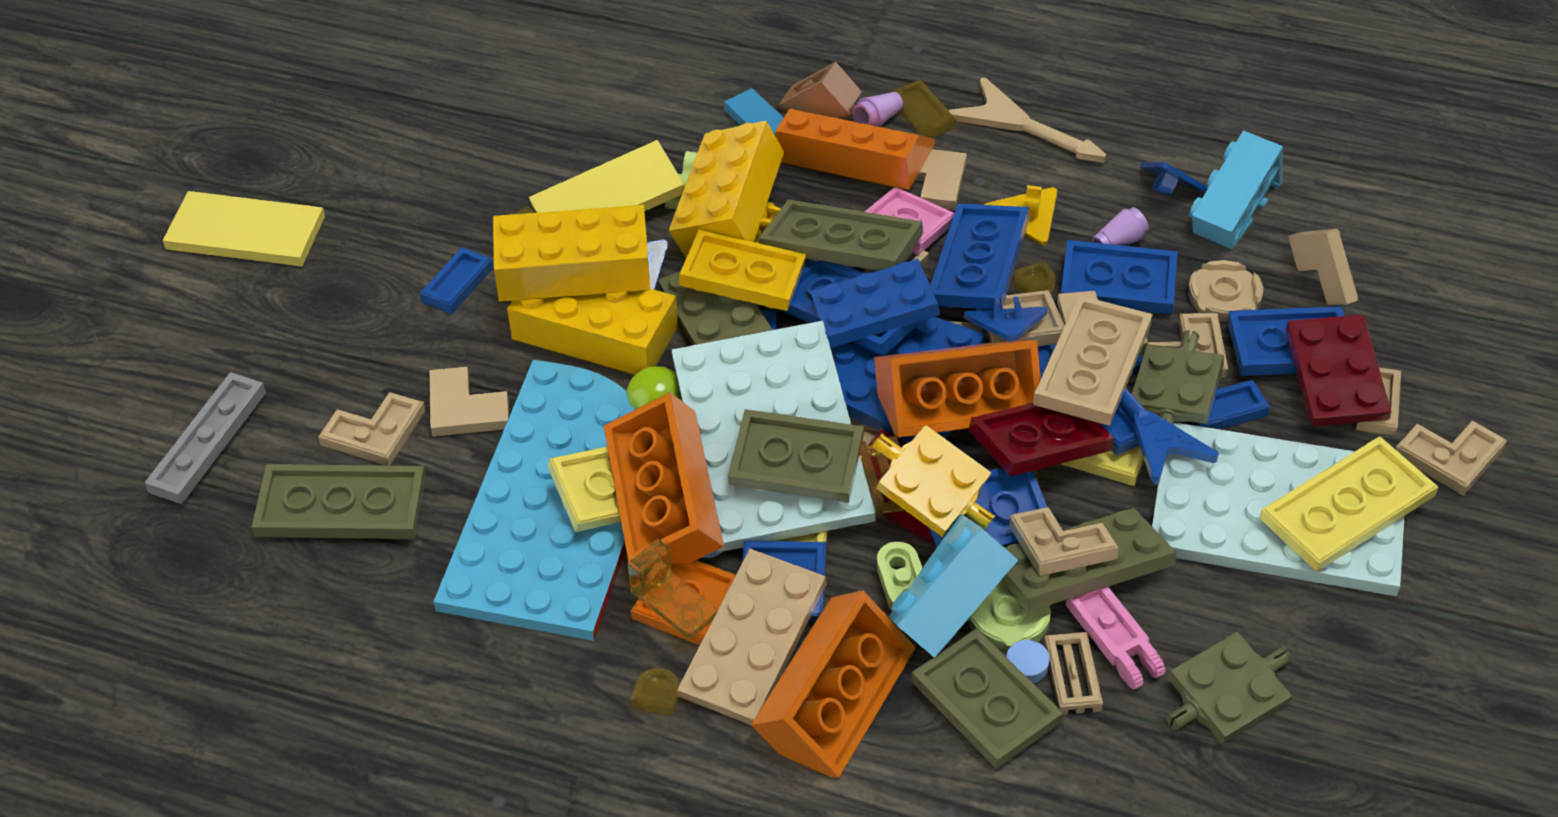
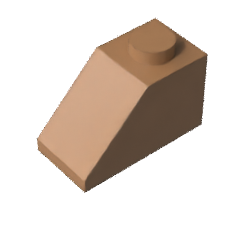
[778,62,862,120]

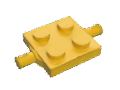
[872,425,995,537]

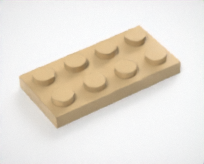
[1033,295,1153,426]
[677,549,827,725]

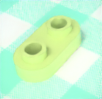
[877,542,922,611]

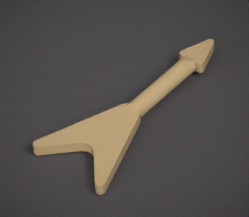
[948,77,1106,163]

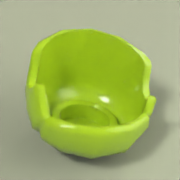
[626,366,682,409]

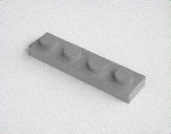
[145,372,266,504]

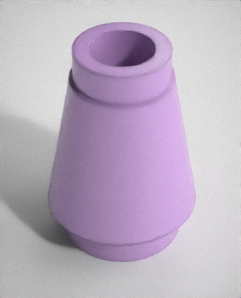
[852,92,903,127]
[1093,207,1149,246]

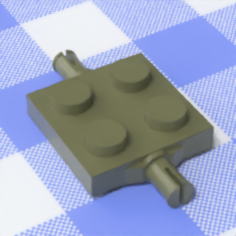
[1132,330,1224,425]
[1166,632,1292,744]

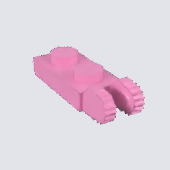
[1065,587,1166,690]

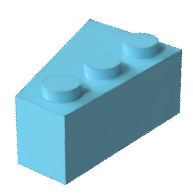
[1189,130,1283,249]
[888,514,1018,658]

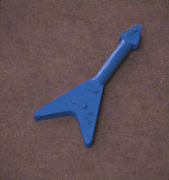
[1119,388,1219,484]

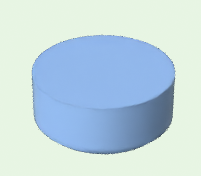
[1007,640,1050,683]

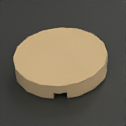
[1187,260,1264,323]

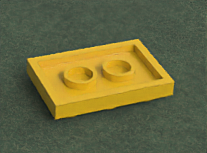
[678,230,806,311]

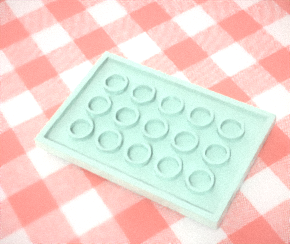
[672,321,875,553]
[1152,422,1404,596]

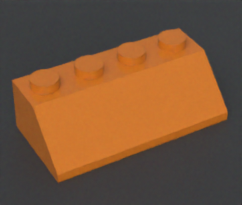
[776,109,935,190]
[874,340,1041,437]
[604,392,724,565]
[751,590,916,779]

